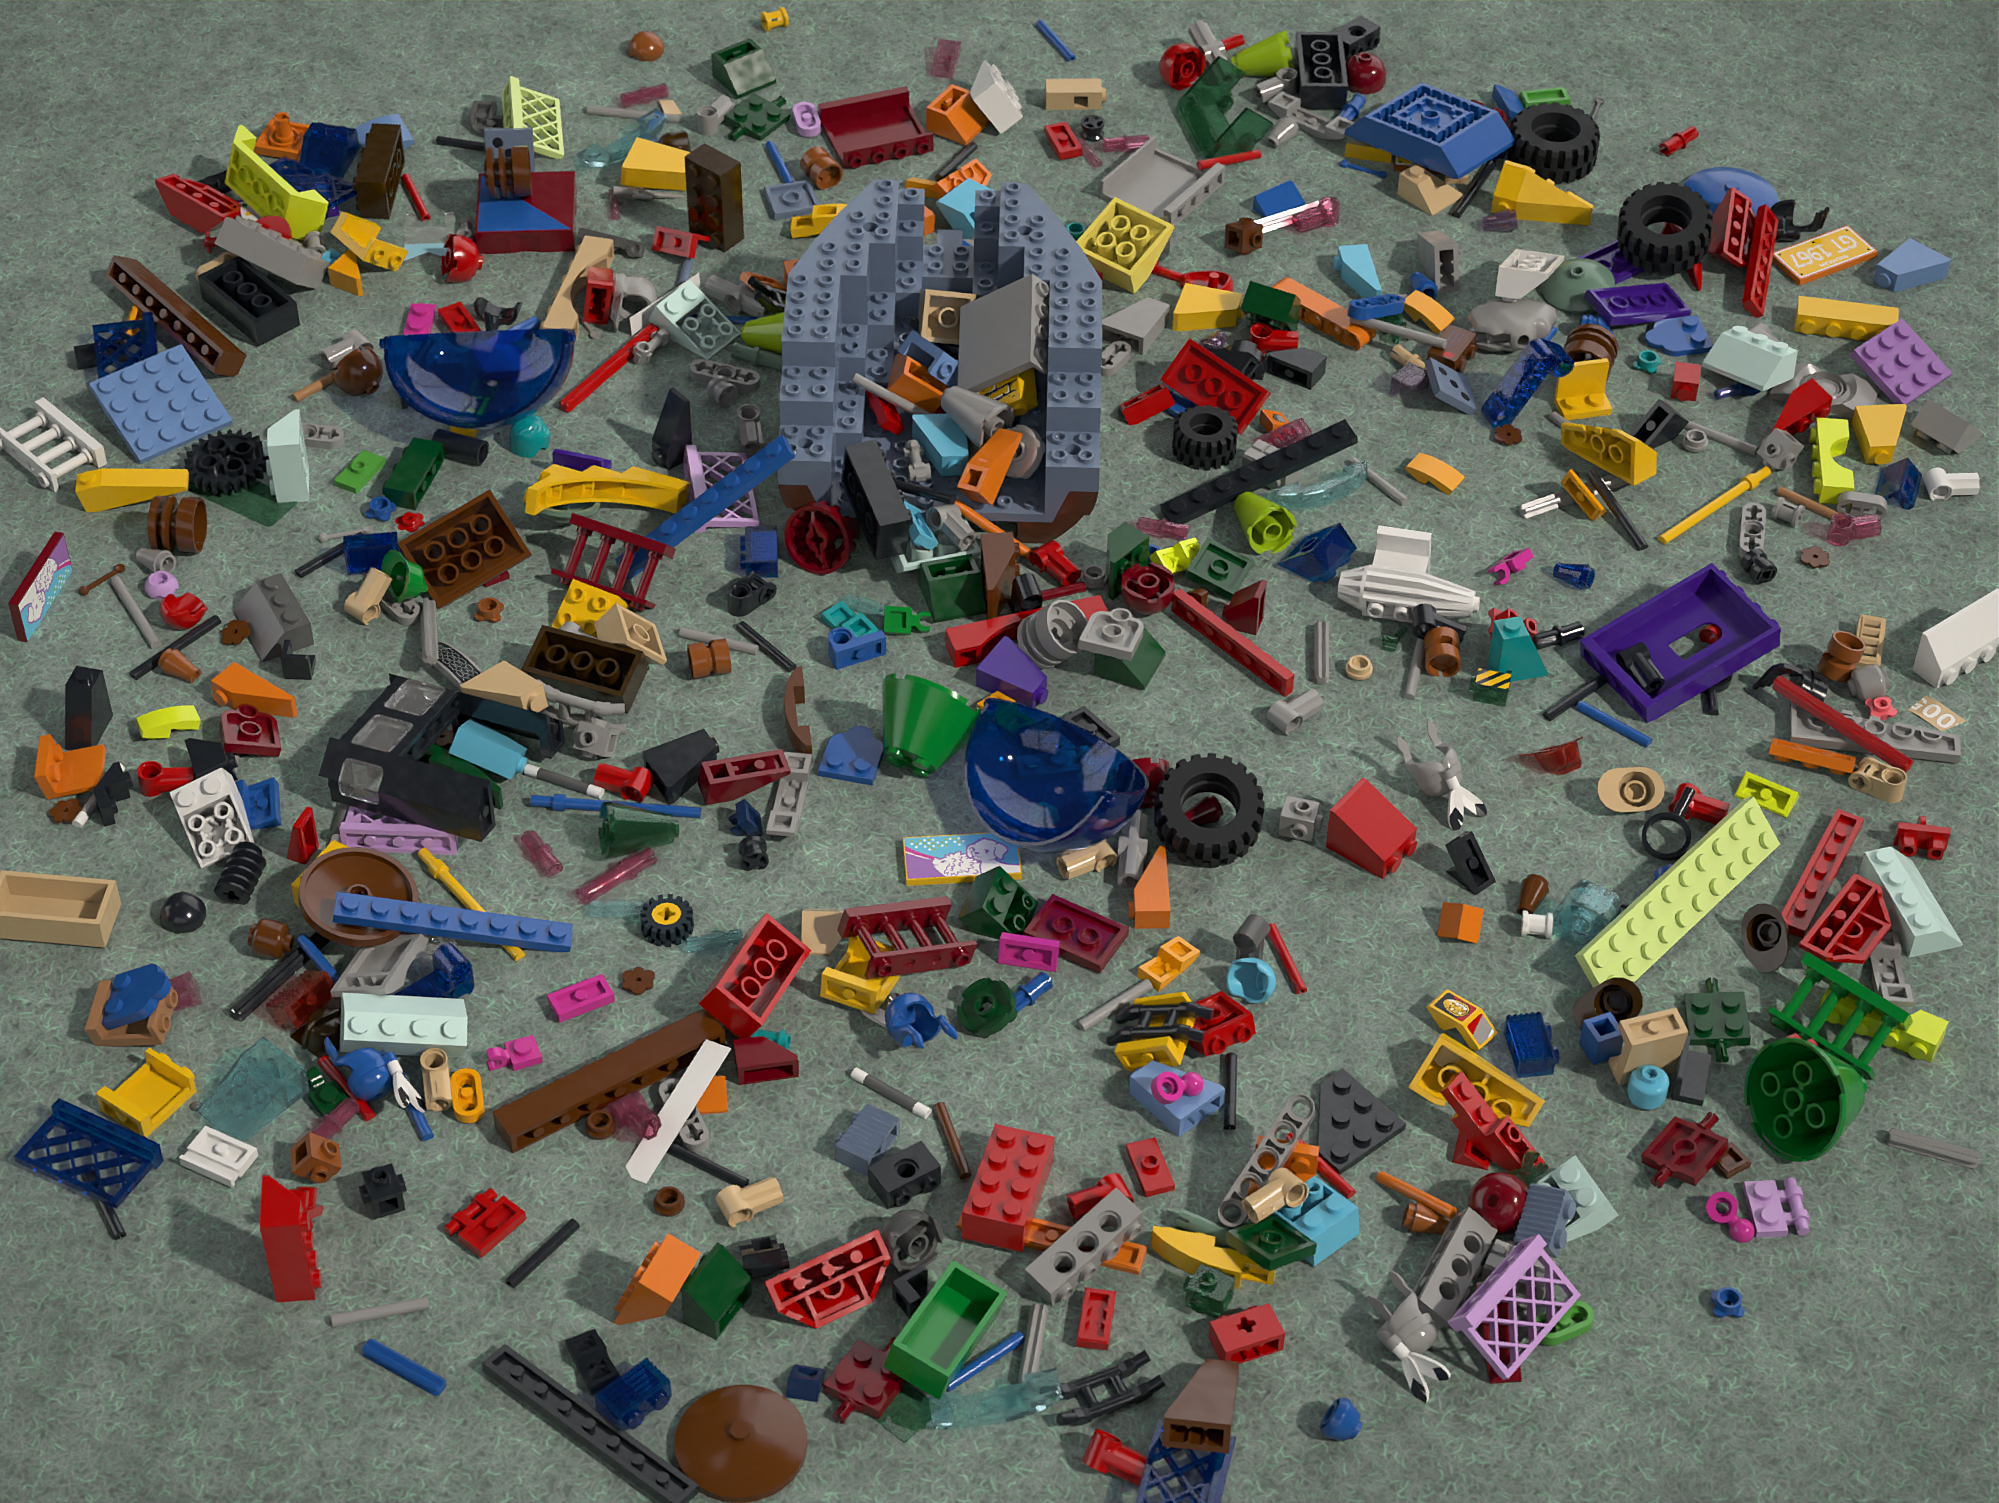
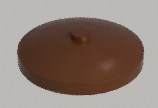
[298,847,418,947]
[674,1385,807,1503]

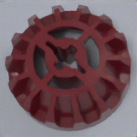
[784,500,857,575]

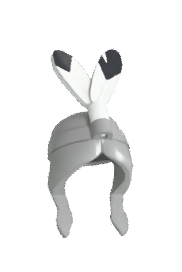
[1397,720,1487,831]
[1368,1271,1451,1403]

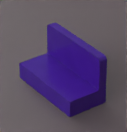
[552,449,612,472]

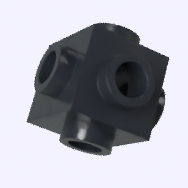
[359,1163,407,1219]

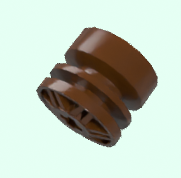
[484,145,532,199]
[1557,324,1619,382]
[148,495,207,553]

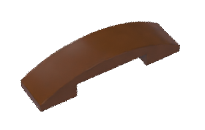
[784,666,813,763]

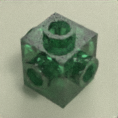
[1183,1264,1235,1319]

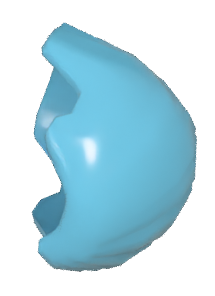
[1226,957,1276,1004]

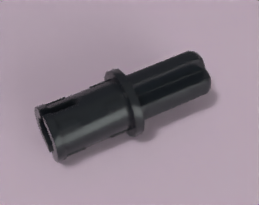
[1531,621,1585,650]

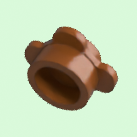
[475,597,504,623]

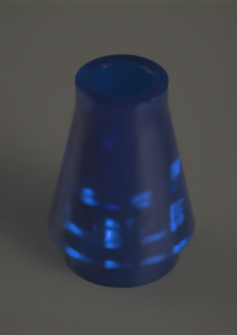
[1553,562,1595,590]

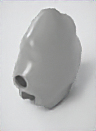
[1468,298,1557,352]

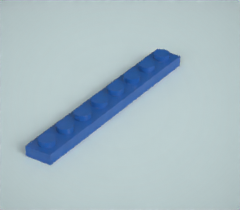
[615,434,795,580]
[332,892,573,952]

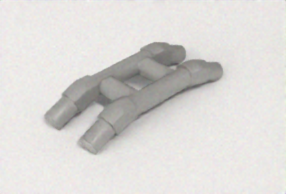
[537,679,626,734]

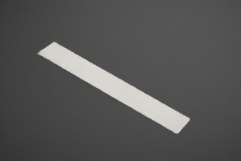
[626,1039,731,1183]

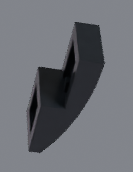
[565,1329,622,1396]

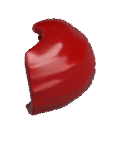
[159,592,208,630]

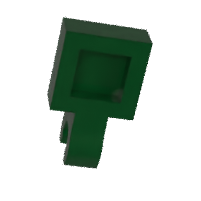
[304,1066,351,1120]

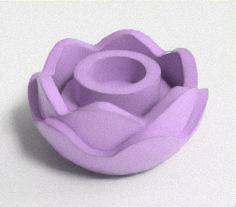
[144,571,179,599]

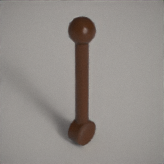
[78,564,125,596]

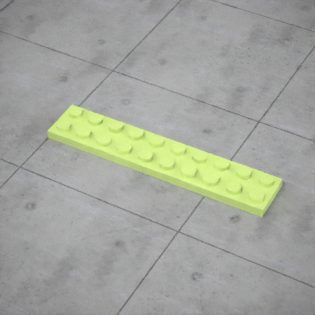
[1575,796,1780,993]

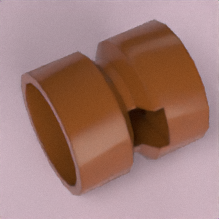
[800,146,843,190]
[1424,627,1461,677]
[1817,631,1866,682]
[687,638,732,679]

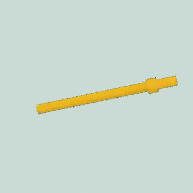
[1658,466,1771,545]
[418,848,525,961]

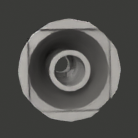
[941,386,1014,449]

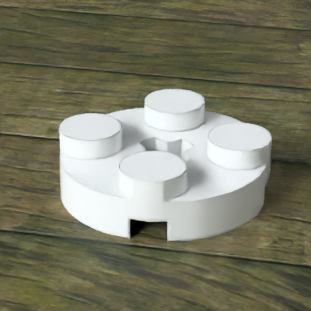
[1006,425,1046,479]

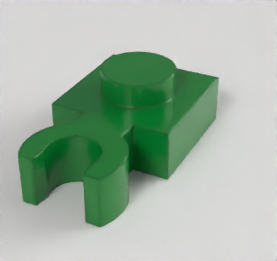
[883,606,931,635]

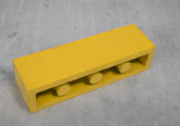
[1794,296,1899,341]

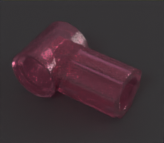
[1292,196,1340,233]
[1826,513,1882,547]
[608,1090,662,1140]

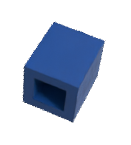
[1579,1012,1624,1065]

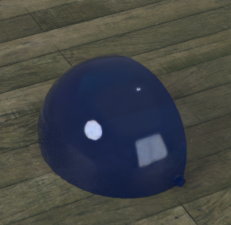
[379,328,576,430]
[964,697,1149,854]

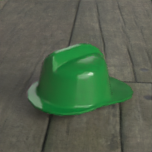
[381,550,429,603]

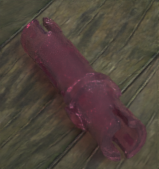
[576,847,657,905]

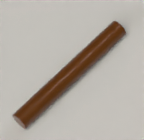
[933,1102,972,1179]

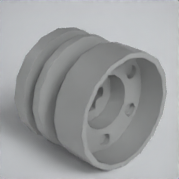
[1017,600,1088,669]

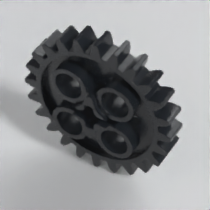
[184,429,269,495]

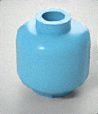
[1627,1065,1669,1110]

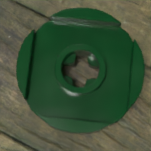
[957,978,1017,1038]

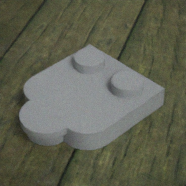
[1078,608,1144,661]

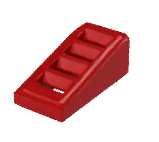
[287,807,319,865]

